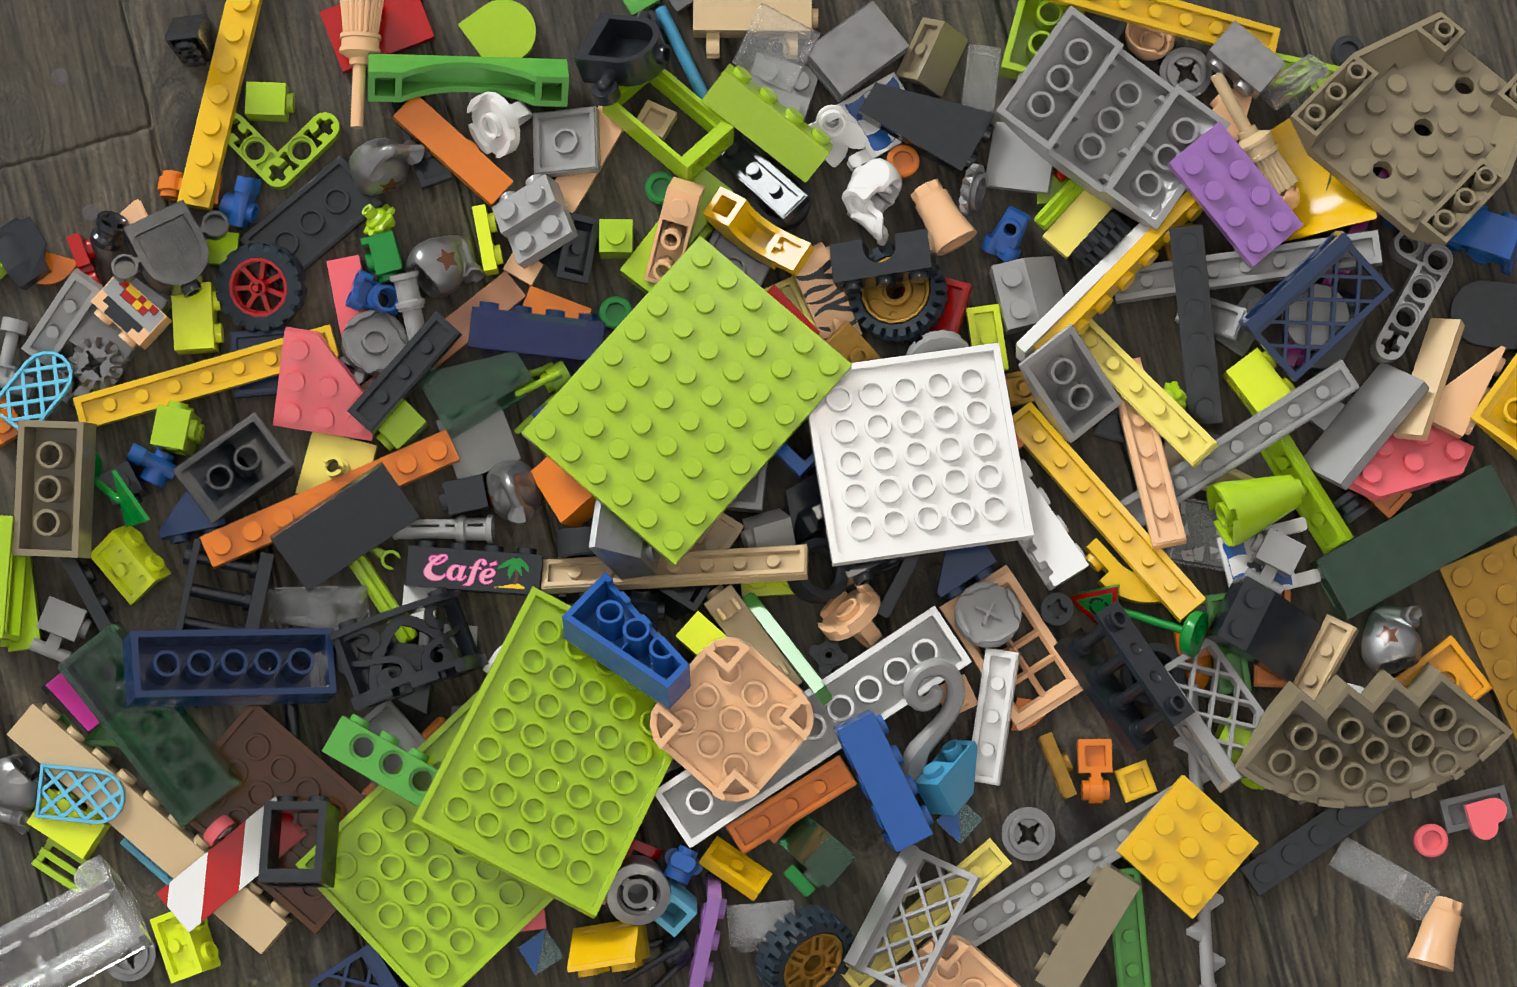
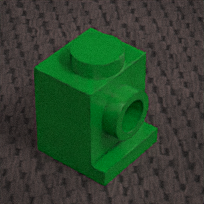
[360,231,405,285]

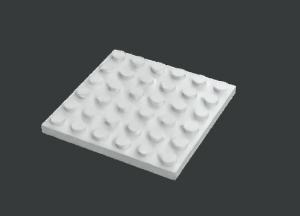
[808,343,1034,567]

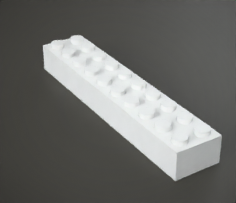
[655,606,972,849]

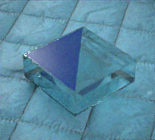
[935,804,983,844]
[517,929,564,976]

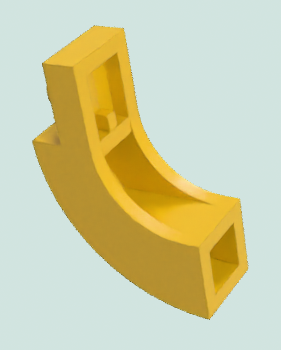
[702,187,815,276]
[1084,538,1194,605]

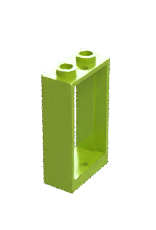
[602,68,734,181]
[0,515,27,647]

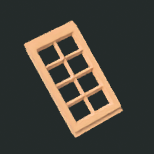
[939,565,1083,731]

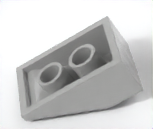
[1018,324,1123,443]

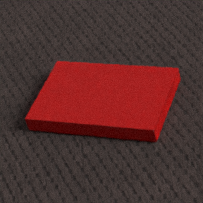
[320,0,435,74]

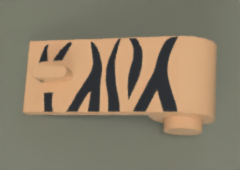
[792,242,862,341]

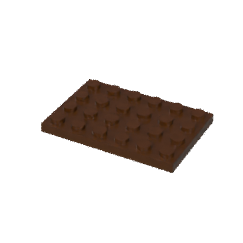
[165,705,366,934]

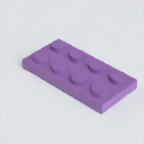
[1166,121,1303,268]

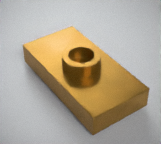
[825,321,882,363]
[1037,732,1077,799]

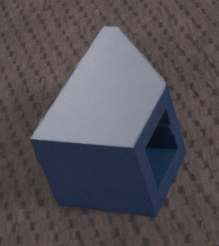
[159,492,230,545]
[936,545,997,601]

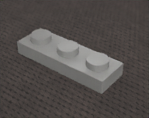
[21,268,103,366]

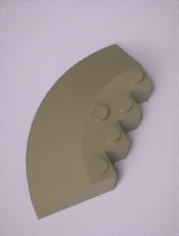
[1234,662,1514,808]

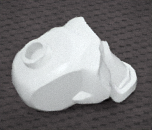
[841,158,902,246]

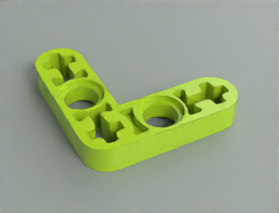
[228,112,341,190]

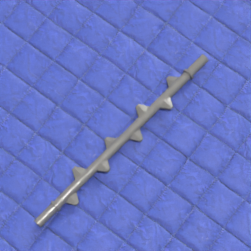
[1173,684,1226,987]

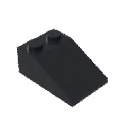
[172,412,295,524]
[1206,576,1322,683]

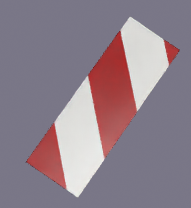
[156,796,308,932]

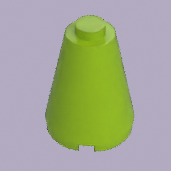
[1207,475,1305,547]

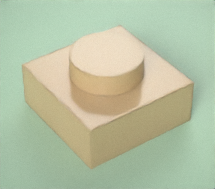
[637,100,677,141]

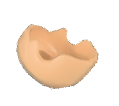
[1125,23,1176,61]

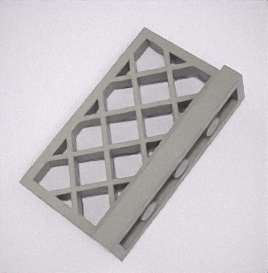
[1164,638,1289,793]
[843,845,981,987]

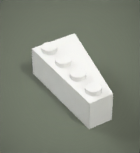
[1017,459,1089,591]

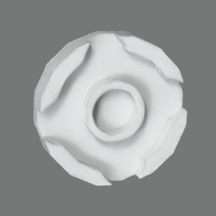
[467,91,532,158]

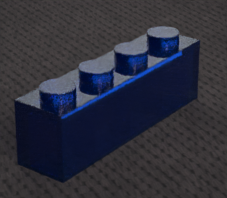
[468,301,605,361]

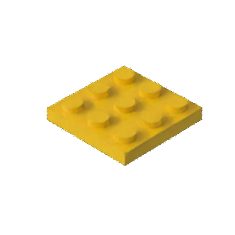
[1115,775,1259,919]

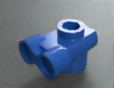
[219,175,262,228]
[980,206,1031,262]
[345,269,398,316]
[125,443,177,489]
[663,845,703,885]

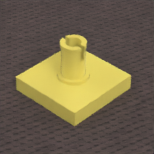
[295,432,378,494]

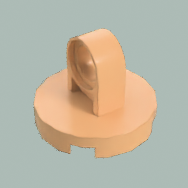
[818,584,882,648]

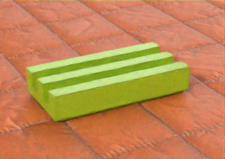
[31,837,107,900]

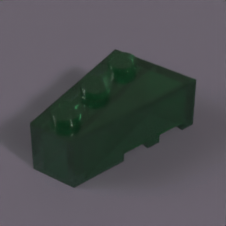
[419,351,538,439]
[778,815,856,888]

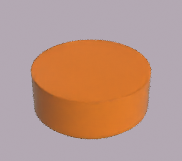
[886,145,920,179]

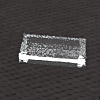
[961,44,1001,113]

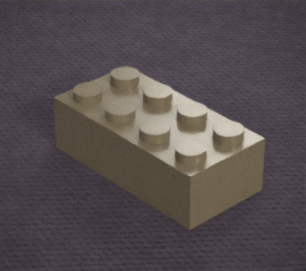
[12,420,97,558]

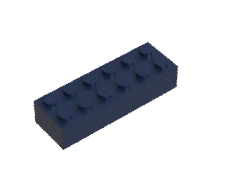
[122,628,337,708]

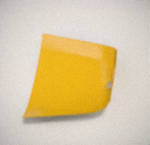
[1270,118,1377,241]

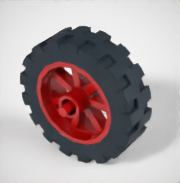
[215,242,307,331]

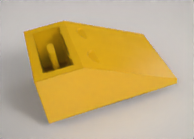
[567,921,651,978]

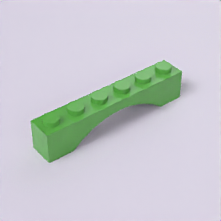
[368,54,569,107]

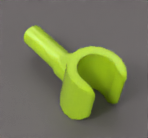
[370,546,401,570]

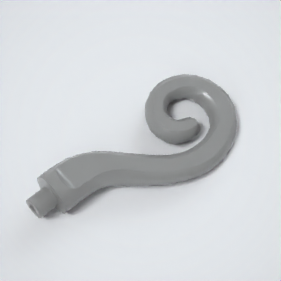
[900,658,965,782]

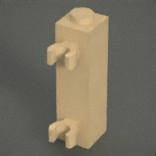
[693,0,818,59]
[704,584,802,686]

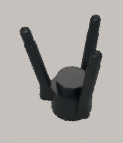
[621,932,694,987]

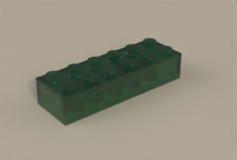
[1310,464,1517,621]
[57,623,242,828]

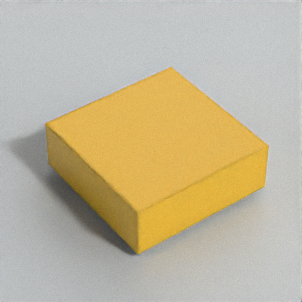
[1113,760,1157,803]

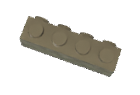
[1034,862,1142,987]

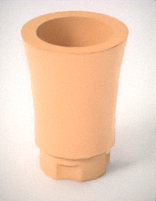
[911,179,977,256]
[1407,895,1463,972]

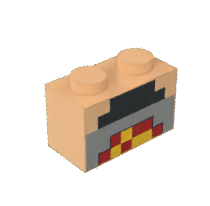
[91,277,172,350]

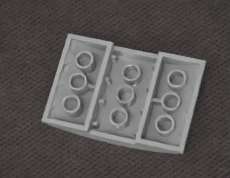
[995,5,1230,231]

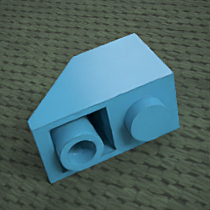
[915,739,977,816]

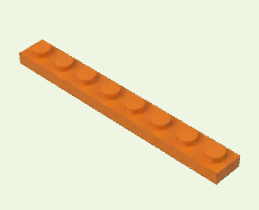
[200,430,460,569]

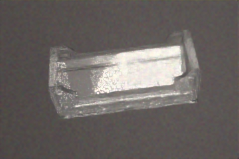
[0,854,152,987]

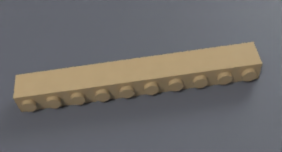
[6,702,293,954]

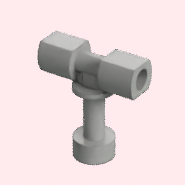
[0,317,37,399]

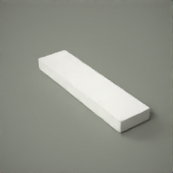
[972,648,1020,786]

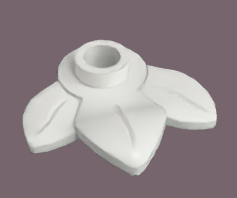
[809,105,865,167]

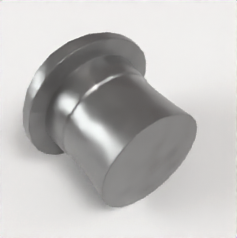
[606,855,671,925]

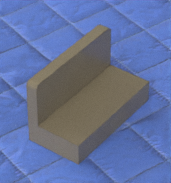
[895,17,968,97]

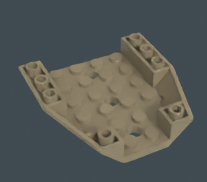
[1290,11,1517,246]

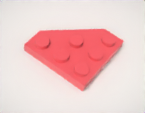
[273,327,374,441]
[1348,426,1474,502]

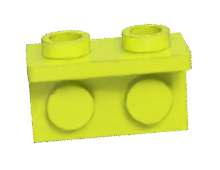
[91,525,171,605]
[150,912,221,984]

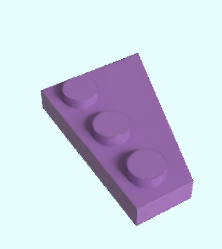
[688,873,727,987]

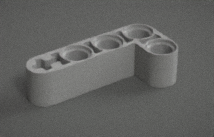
[1370,231,1453,364]

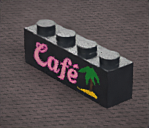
[405,540,544,596]

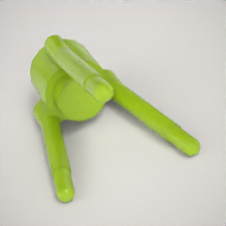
[497,361,571,434]

